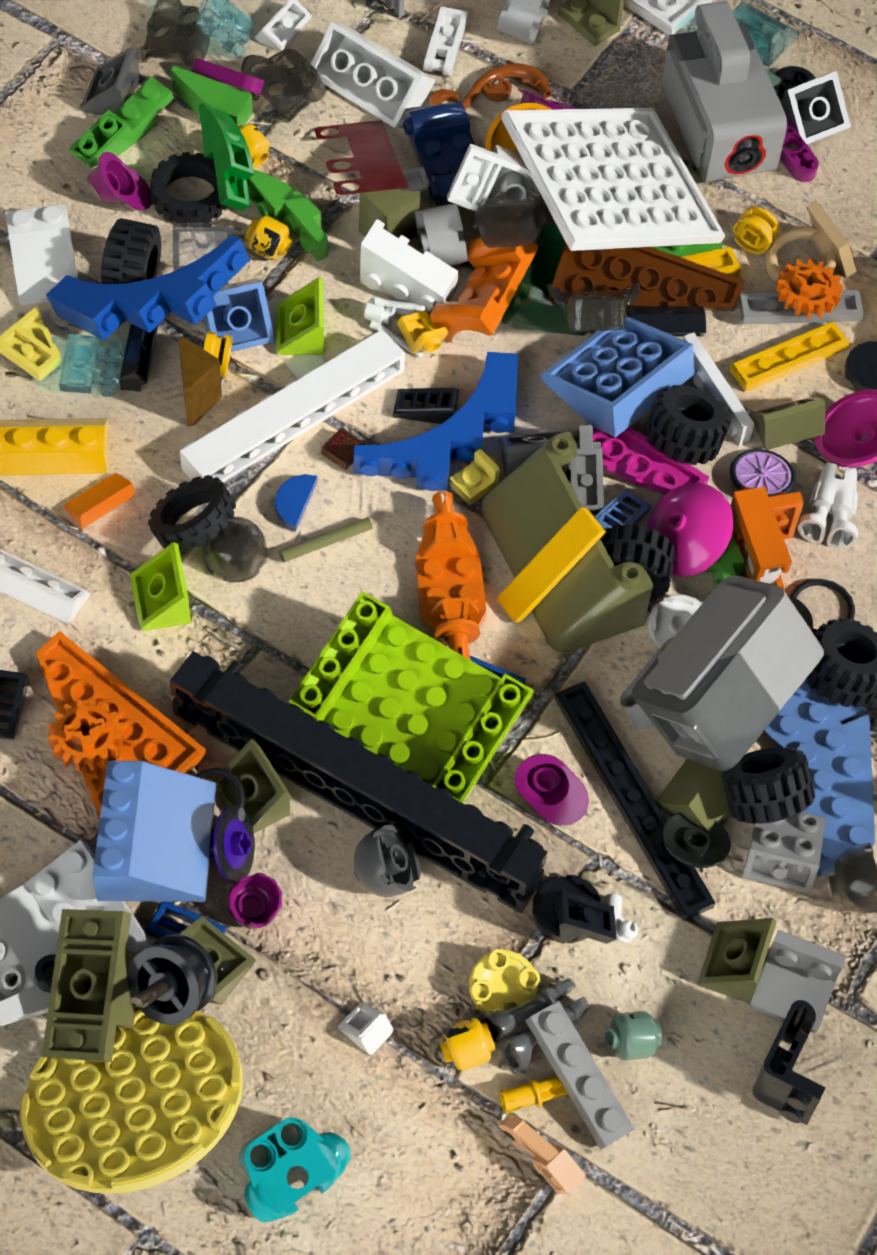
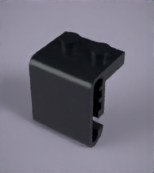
[752,1000,826,1125]

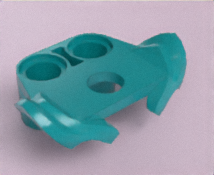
[239,1117,351,1223]

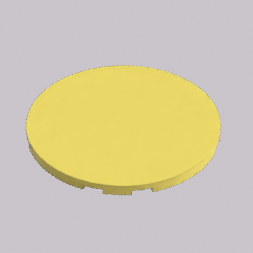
[20,1005,243,1194]

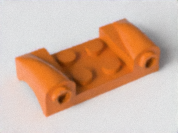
[430,230,539,343]

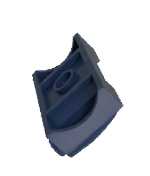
[402,102,475,207]

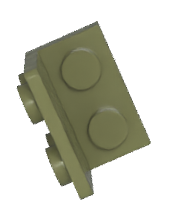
[558,0,624,46]

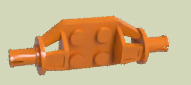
[415,491,486,660]

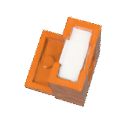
[730,486,804,589]

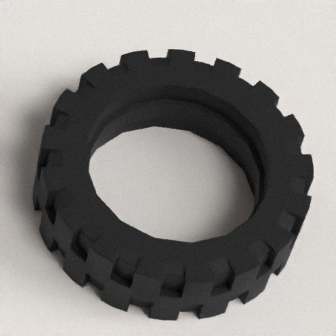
[150,152,228,226]
[148,475,236,552]

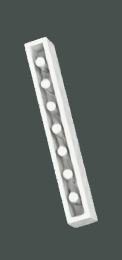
[180,329,405,482]

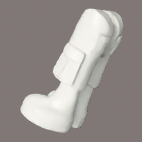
[798,462,858,549]

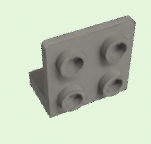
[742,812,826,894]
[750,930,846,1033]

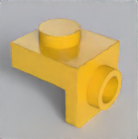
[397,310,448,354]

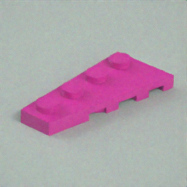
[578,426,709,495]

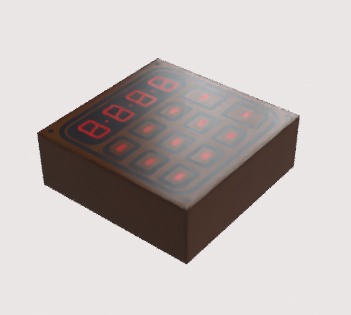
[321,428,366,470]

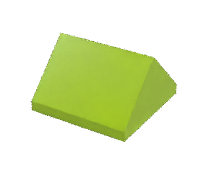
[276,277,324,355]
[130,542,191,631]

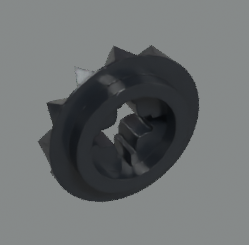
[774,66,815,100]

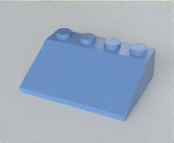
[541,314,695,437]
[92,761,216,902]

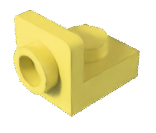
[449,449,500,506]

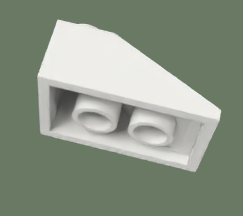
[5,204,78,305]

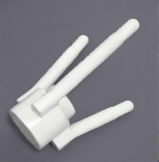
[364,296,425,357]

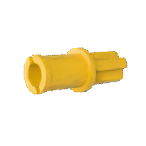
[499,1075,568,1114]

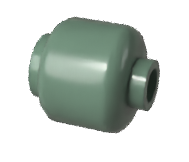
[605,1011,662,1061]

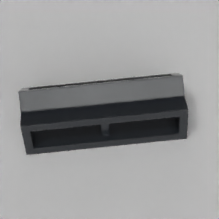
[627,306,706,337]
[119,324,158,392]

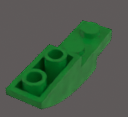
[198,103,254,211]

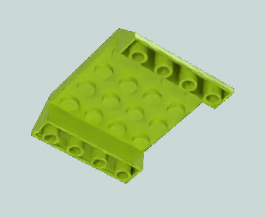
[288,591,534,803]

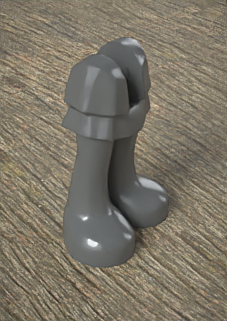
[480,978,590,1073]

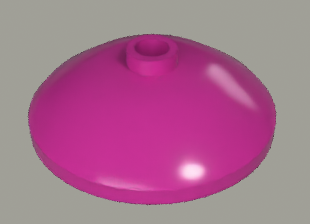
[815,389,877,468]
[646,483,733,577]

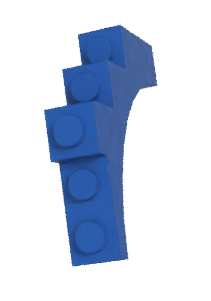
[46,235,250,341]
[354,352,518,491]

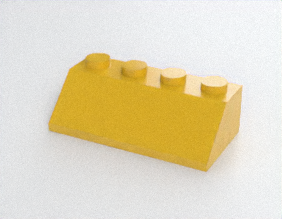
[0,418,108,476]

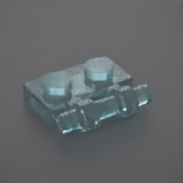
[196,0,255,58]
[59,334,123,397]

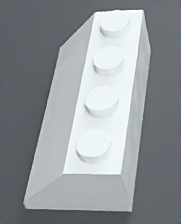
[306,21,436,129]

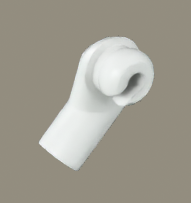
[605,894,638,943]

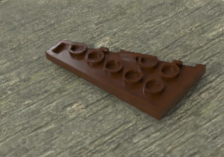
[544,243,745,311]

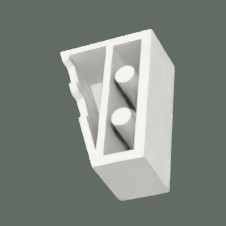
[360,219,458,312]

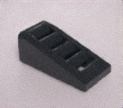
[393,388,460,424]
[0,670,29,740]

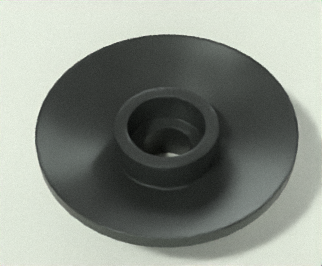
[662,813,731,868]

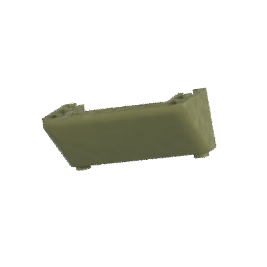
[481,431,653,652]

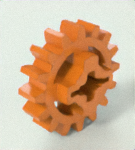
[775,258,843,319]
[48,699,124,772]

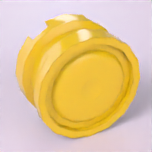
[732,206,780,254]
[203,331,233,378]

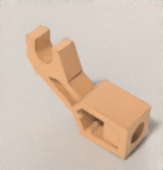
[498,1115,586,1194]

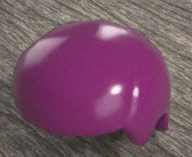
[228,873,282,929]

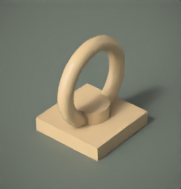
[766,201,857,285]

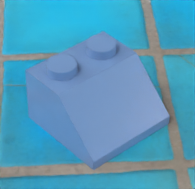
[203,278,275,354]

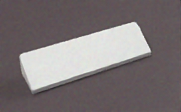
[0,549,90,624]

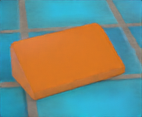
[63,473,135,529]

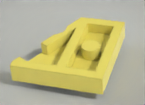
[0,307,61,381]

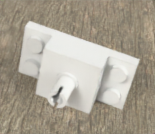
[447,144,560,241]

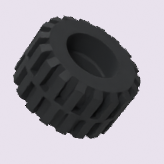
[101,218,161,284]
[644,385,731,465]
[600,524,675,602]
[807,618,877,707]
[721,747,815,824]

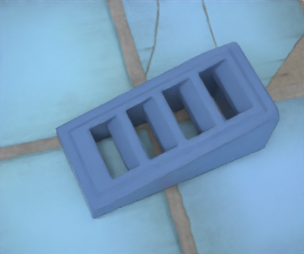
[594,488,652,529]

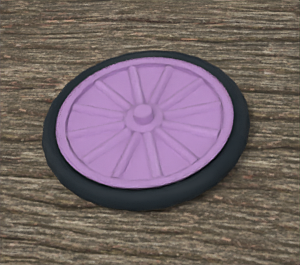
[730,449,796,497]

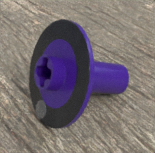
[210,805,255,883]

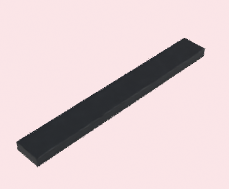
[555,681,716,921]

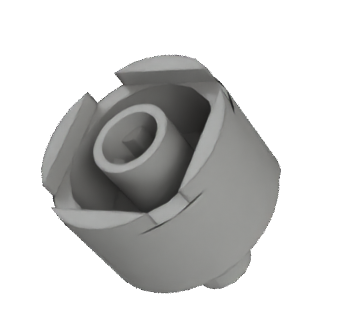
[496,0,550,45]
[414,204,468,266]

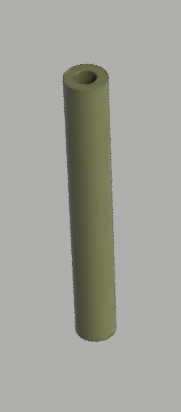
[279,517,373,563]

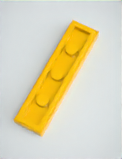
[729,321,850,392]
[496,507,606,623]

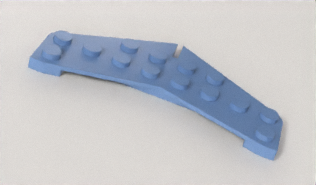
[763,678,875,878]

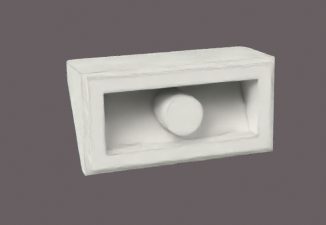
[254,0,312,52]

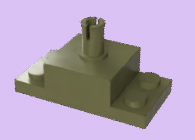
[42,909,138,1063]

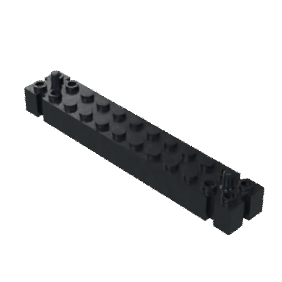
[170,651,548,914]

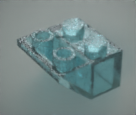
[732,1,800,67]

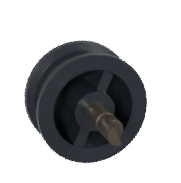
[128,934,218,1025]

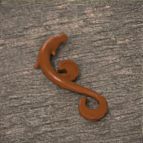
[429,60,553,110]

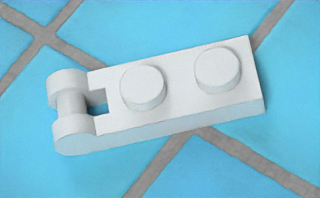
[423,7,468,76]

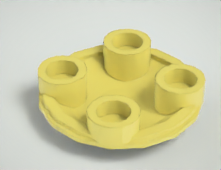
[469,949,540,1014]

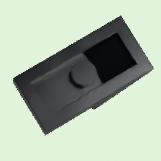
[557,890,616,944]

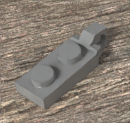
[571,425,604,513]

